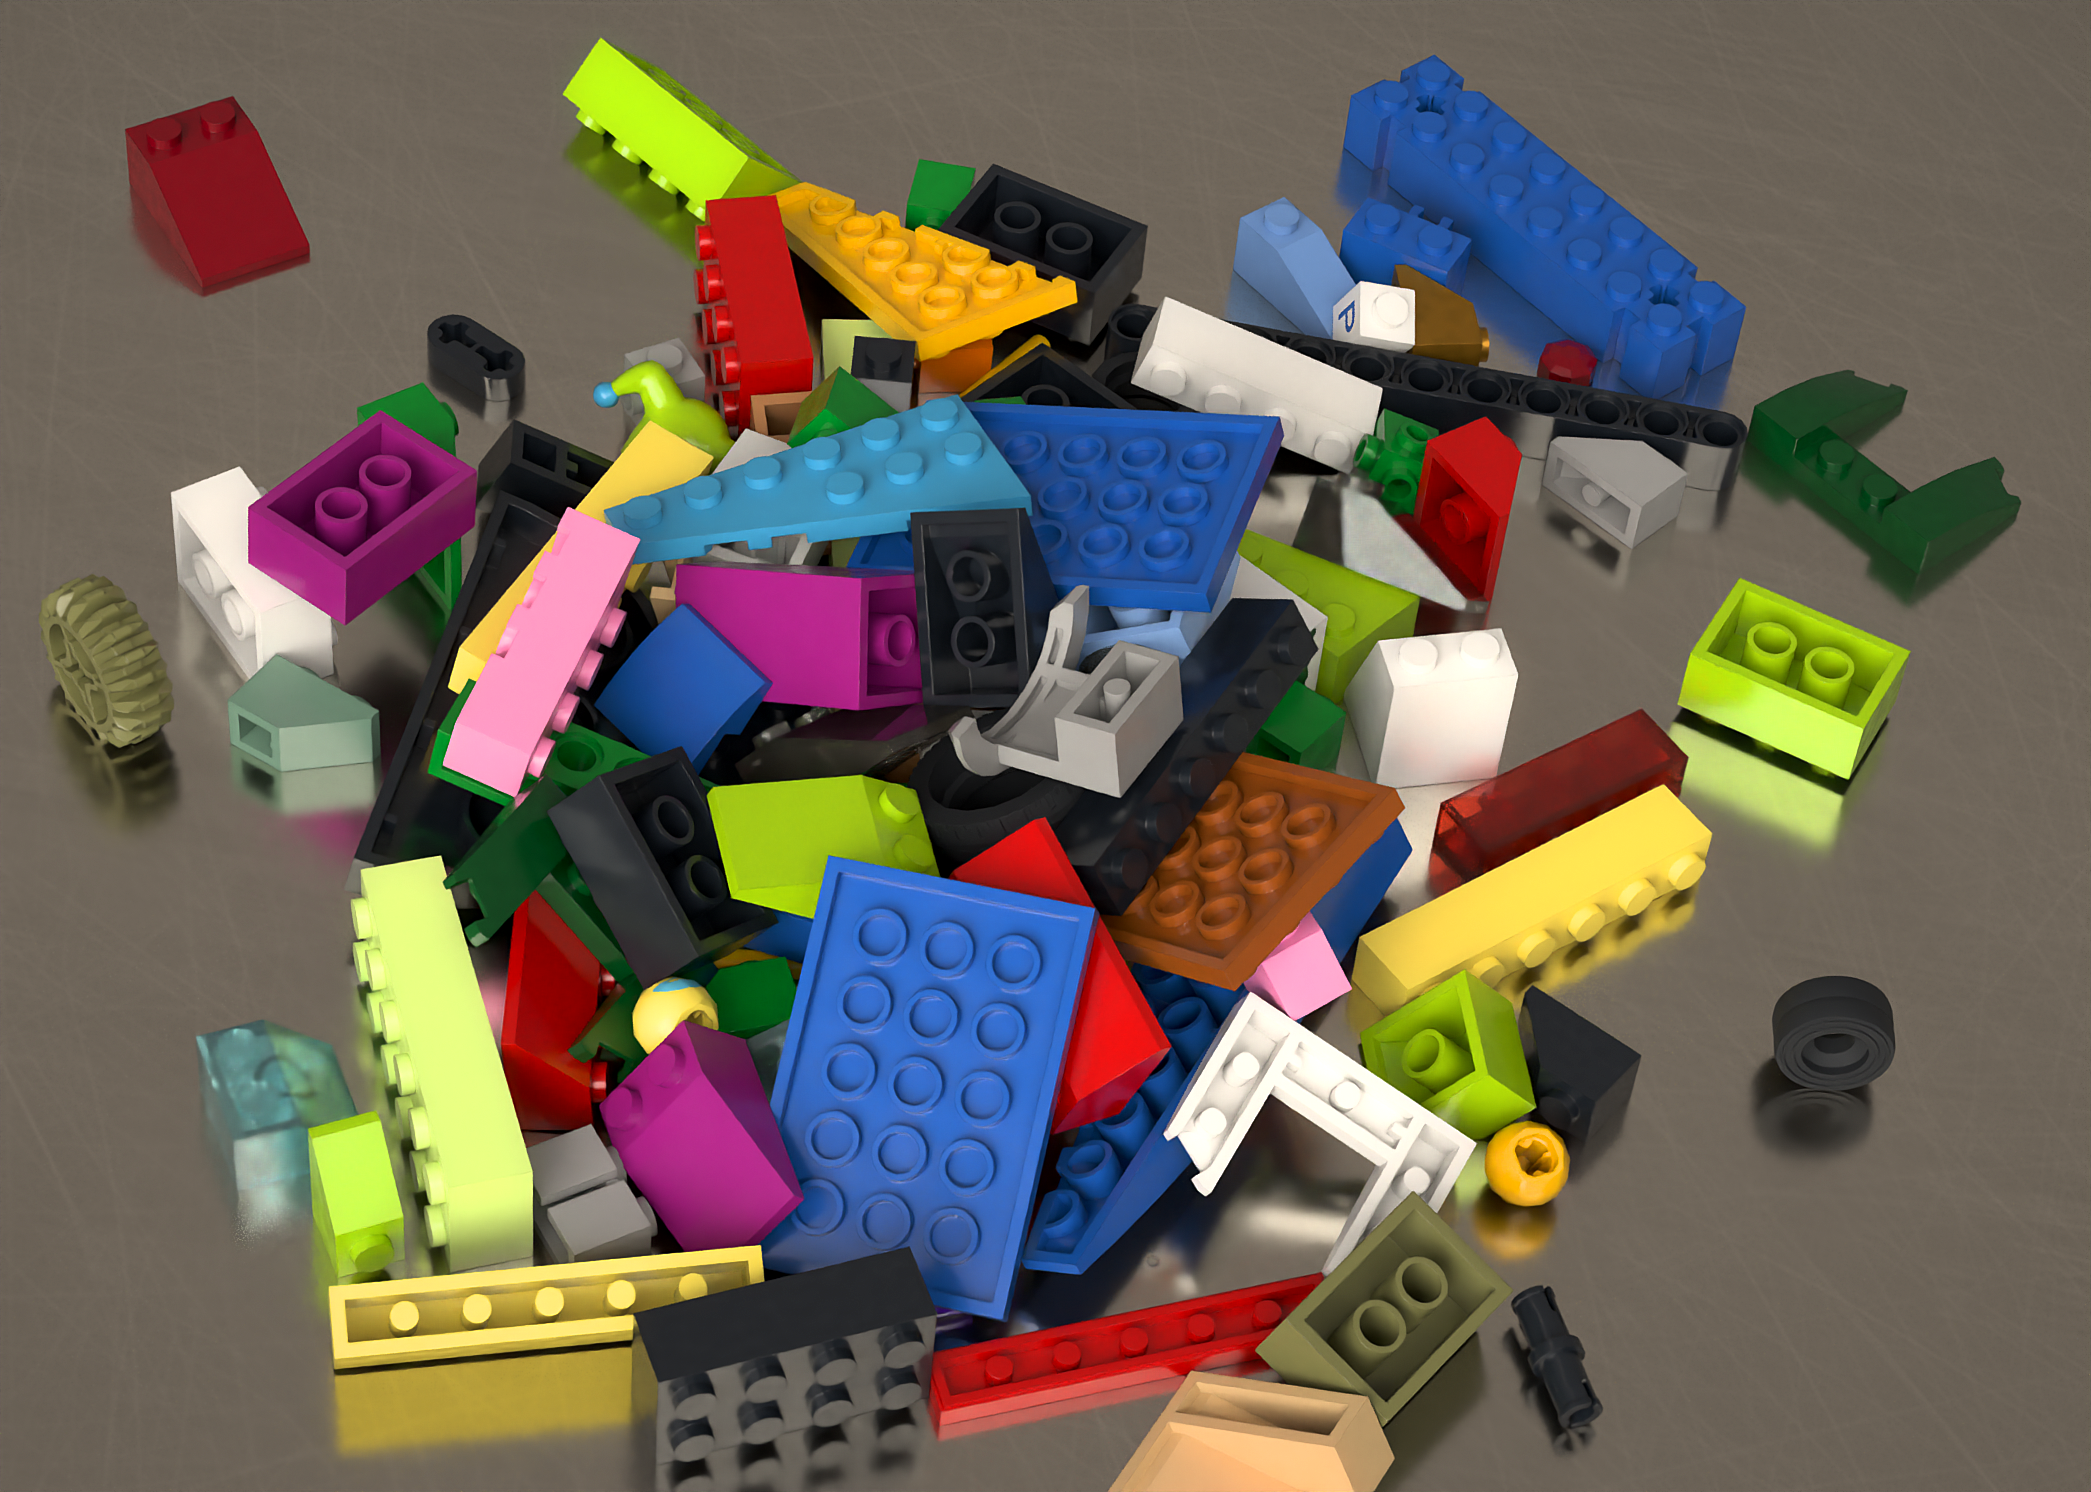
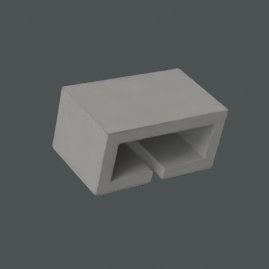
[526,1124,658,1265]

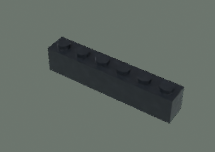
[1054,598,1318,916]

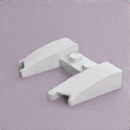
[1163,992,1477,1277]

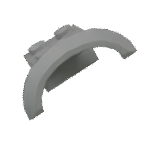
[948,585,1184,798]

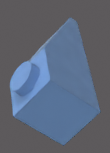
[1233,197,1356,340]

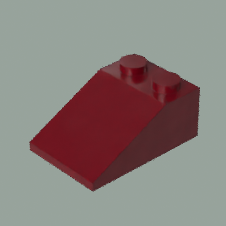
[125,96,310,288]

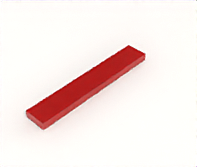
[929,1272,1324,1426]

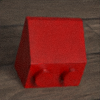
[1411,416,1522,603]

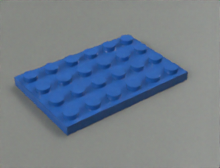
[846,400,1284,613]
[758,855,1099,1322]

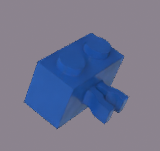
[1339,197,1472,295]

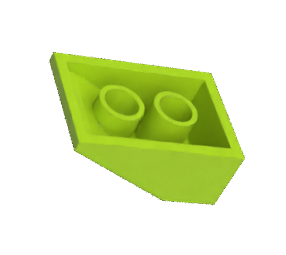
[706,775,940,919]

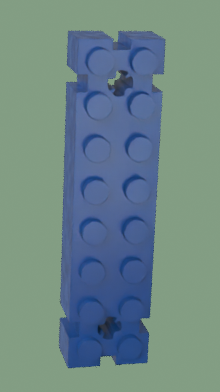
[1343,54,1746,399]

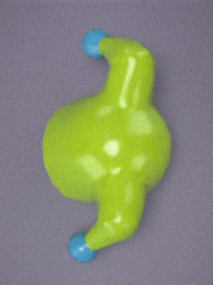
[593,360,735,476]

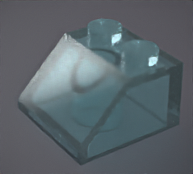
[196,1019,359,1192]

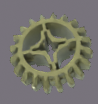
[39,574,174,748]

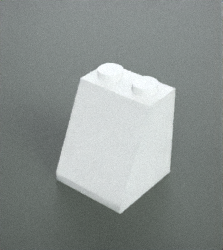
[1344,628,1518,788]

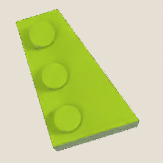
[1237,529,1421,704]

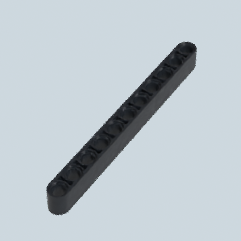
[1104,304,1748,491]

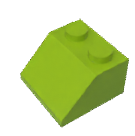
[1360,969,1536,1140]

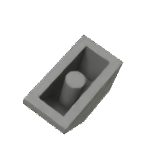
[1542,436,1688,549]

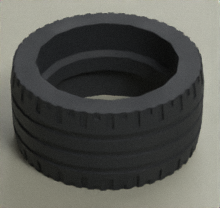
[907,707,1087,879]

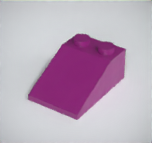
[599,1020,804,1252]

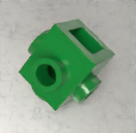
[1353,408,1439,515]

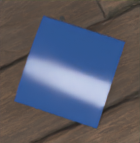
[594,603,773,775]

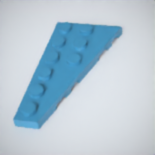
[603,394,1033,565]

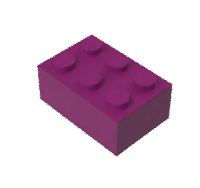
[248,410,477,626]

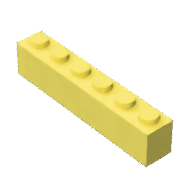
[448,421,714,694]
[1351,784,1713,1017]
[328,1245,765,1369]

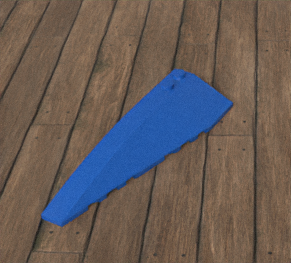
[1021,818,1413,1275]

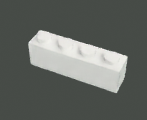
[1131,296,1383,474]

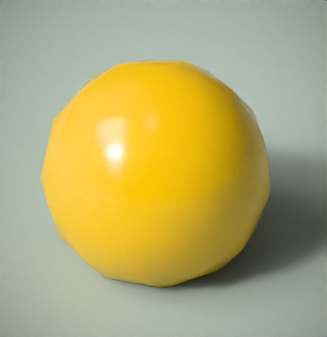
[1484,1121,1570,1207]

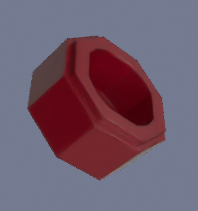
[1537,339,1598,387]

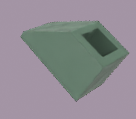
[227,654,381,772]

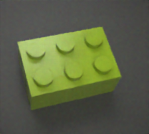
[1677,578,1911,780]

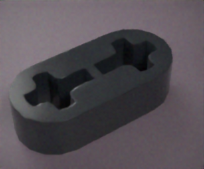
[427,314,526,401]

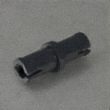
[1511,1285,1603,1428]

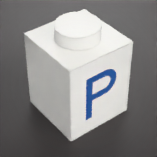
[1333,281,1415,353]

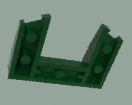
[1747,369,2021,575]
[443,774,719,1084]

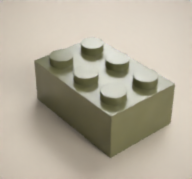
[1255,1191,1514,1427]

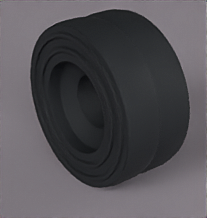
[1772,976,1896,1090]

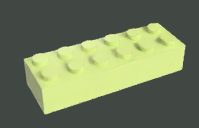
[351,855,533,1272]

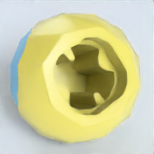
[632,976,719,1054]

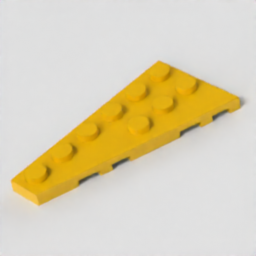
[767,182,1078,362]

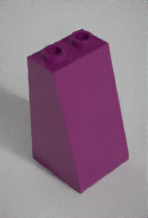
[674,561,923,710]

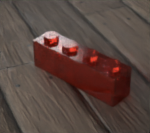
[1432,709,1689,883]

